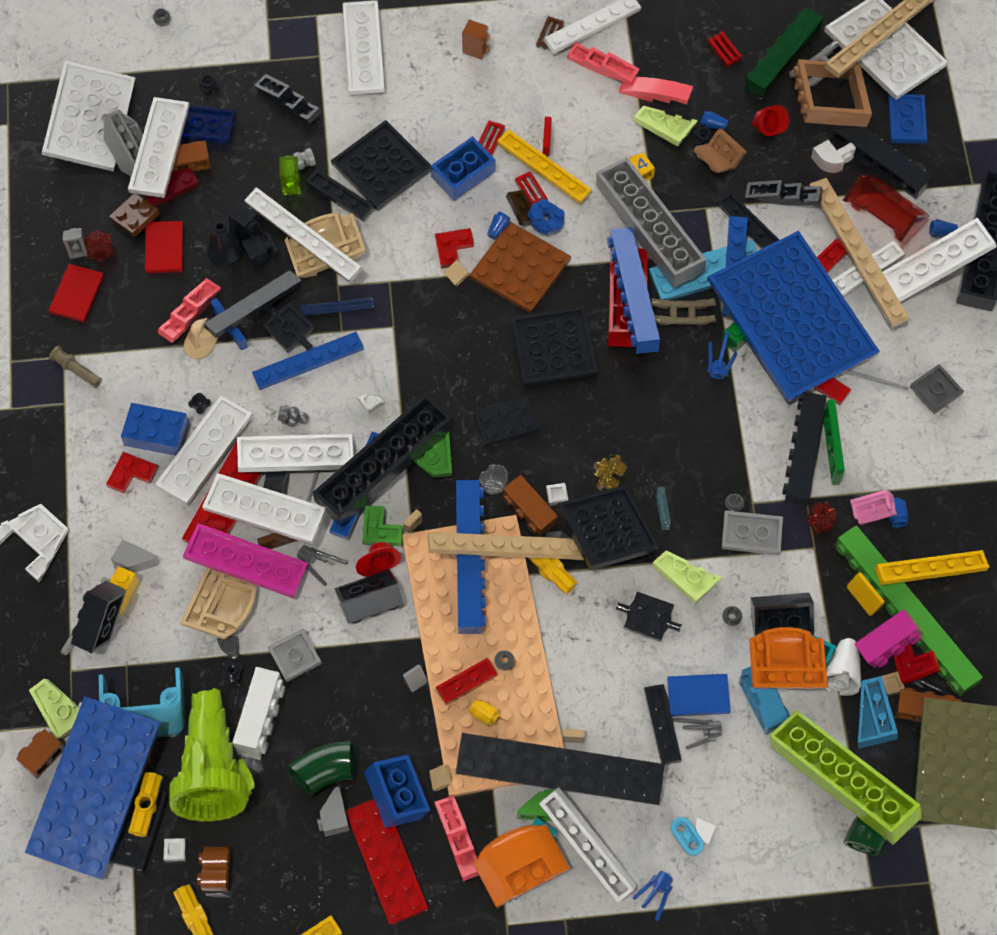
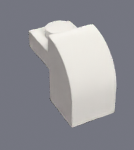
[811,140,855,173]

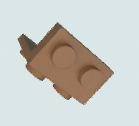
[694,129,747,173]

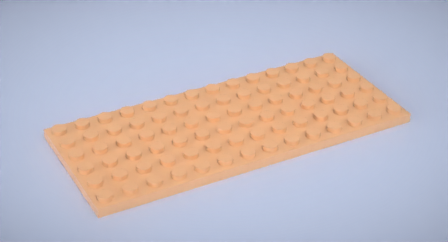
[402,515,564,797]

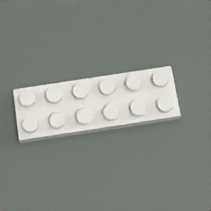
[343,0,385,95]
[128,97,190,198]
[883,218,997,302]
[155,396,253,506]
[237,434,354,472]
[203,473,326,545]

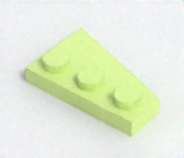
[633,106,698,147]
[652,551,722,604]
[29,679,80,740]

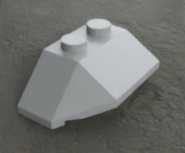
[103,109,143,176]

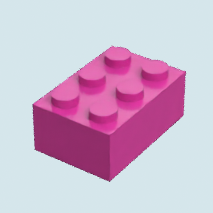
[855,609,924,668]

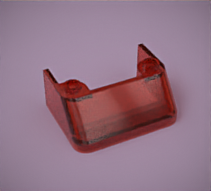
[843,175,930,242]

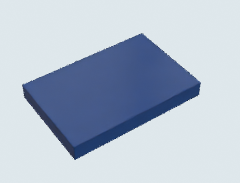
[888,94,927,144]
[667,674,731,717]

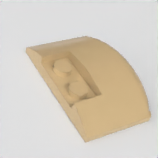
[285,213,367,278]
[180,568,257,639]

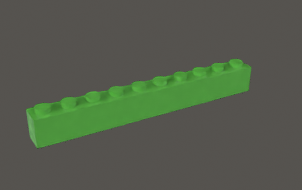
[836,525,983,697]

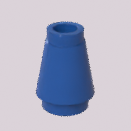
[700,111,728,130]
[487,211,510,240]
[929,219,958,237]

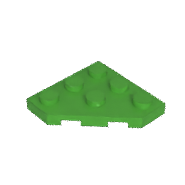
[414,431,452,477]

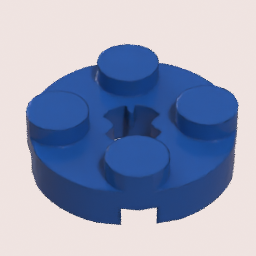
[528,199,565,235]

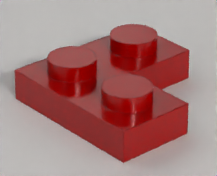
[435,228,474,269]
[106,452,158,494]
[893,643,941,684]

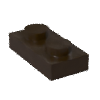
[506,190,532,226]

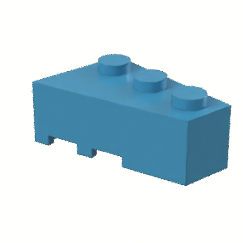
[738,666,790,735]
[858,676,898,749]

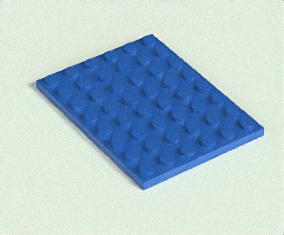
[707,230,880,402]

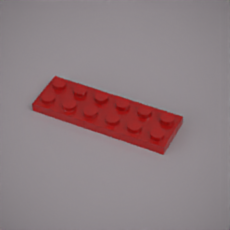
[182,442,264,543]
[345,799,428,926]

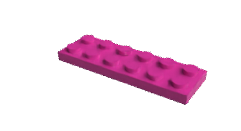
[183,523,308,599]

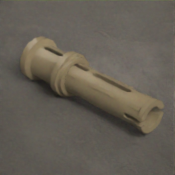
[49,346,102,388]

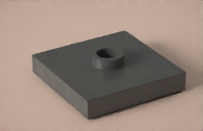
[910,364,964,414]

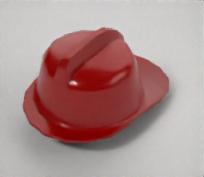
[751,105,789,136]
[355,542,401,577]

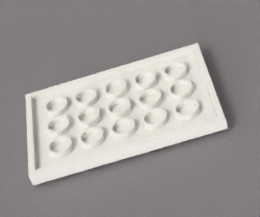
[824,0,948,100]
[42,60,135,172]

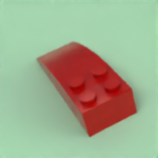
[608,248,648,347]

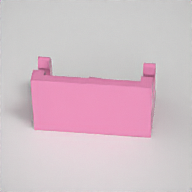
[850,489,897,525]

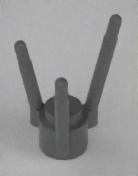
[297,544,348,586]
[672,718,722,749]

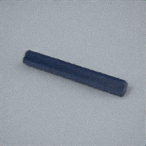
[301,297,374,316]

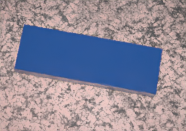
[211,298,248,351]

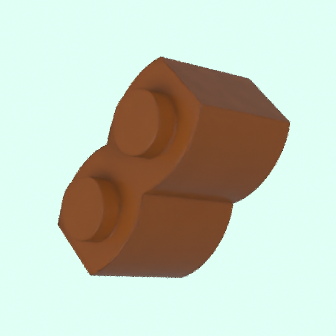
[197,847,230,891]

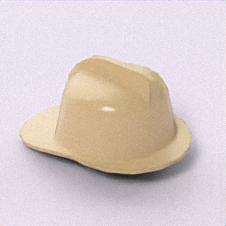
[184,318,219,359]

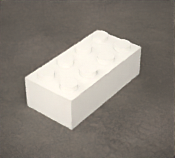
[233,667,285,760]

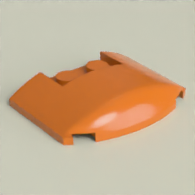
[749,627,828,689]
[473,825,570,908]

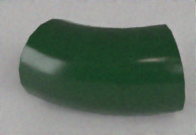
[287,740,355,795]
[843,816,888,856]

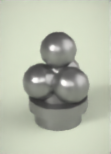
[277,405,309,427]

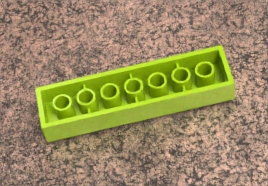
[769,710,922,845]

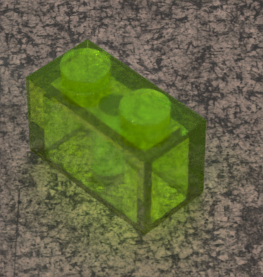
[279,156,301,195]

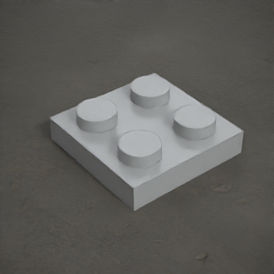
[268,629,322,682]

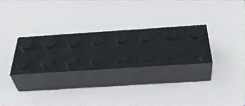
[956,168,997,311]
[313,393,453,527]

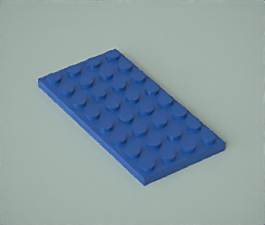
[25,696,161,880]

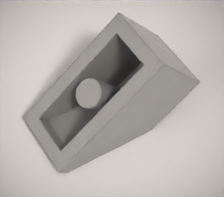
[63,228,88,259]
[111,540,159,573]
[317,787,349,837]

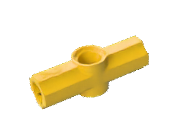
[528,557,578,595]
[129,772,163,837]
[173,885,213,935]

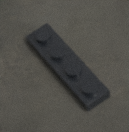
[306,169,375,222]
[644,684,682,765]

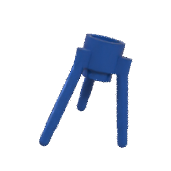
[707,331,737,379]
[633,871,673,921]

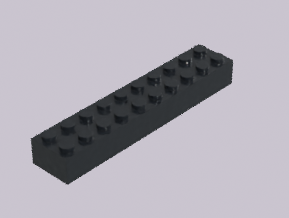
[455,733,665,805]

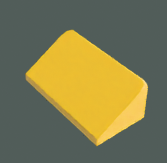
[847,572,885,616]

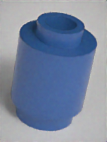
[889,497,909,528]

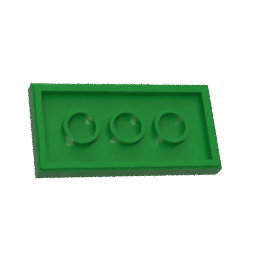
[823,399,845,485]

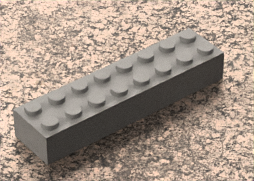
[596,157,706,288]

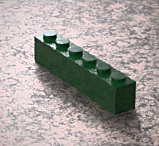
[745,7,824,98]

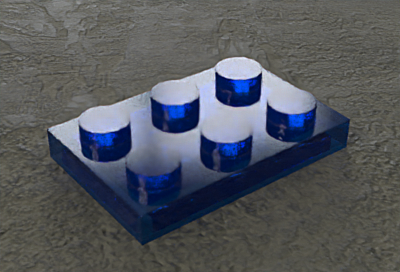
[181,105,236,144]

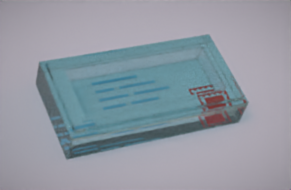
[656,487,671,530]

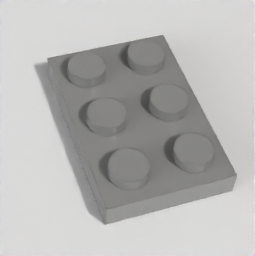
[721,510,783,555]

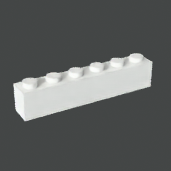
[539,787,637,903]

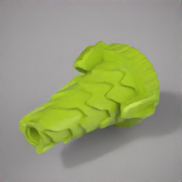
[169,688,254,822]

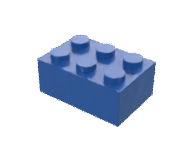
[430,136,496,201]
[121,403,189,456]
[364,755,430,828]

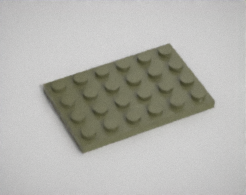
[914,698,997,830]

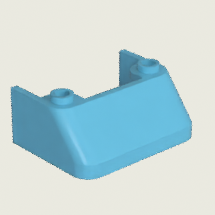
[99,668,186,738]

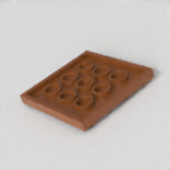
[469,221,571,314]

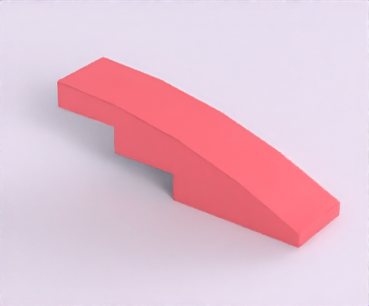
[567,42,639,84]
[619,77,693,104]
[158,278,221,343]
[435,795,479,881]

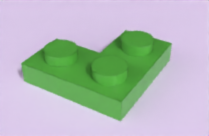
[362,506,403,546]

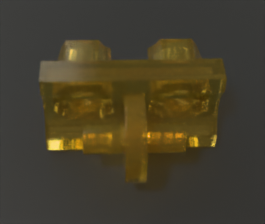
[593,454,627,490]

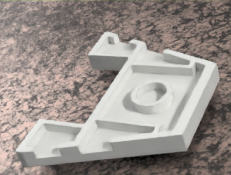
[0,504,69,582]

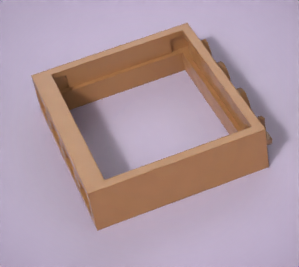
[793,59,872,127]

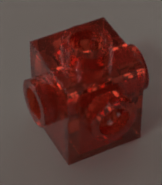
[84,230,113,261]
[807,502,837,534]

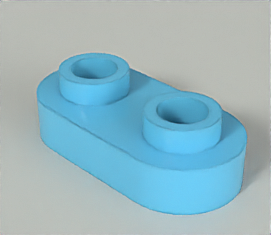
[671,817,704,856]

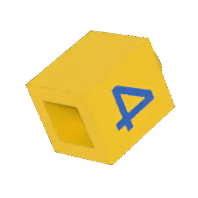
[629,152,655,181]

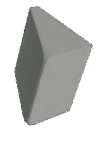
[403,664,428,692]

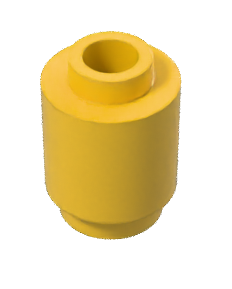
[469,699,500,727]

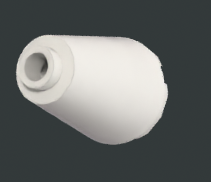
[825,638,862,696]

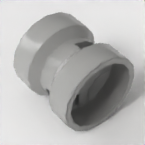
[293,148,316,170]

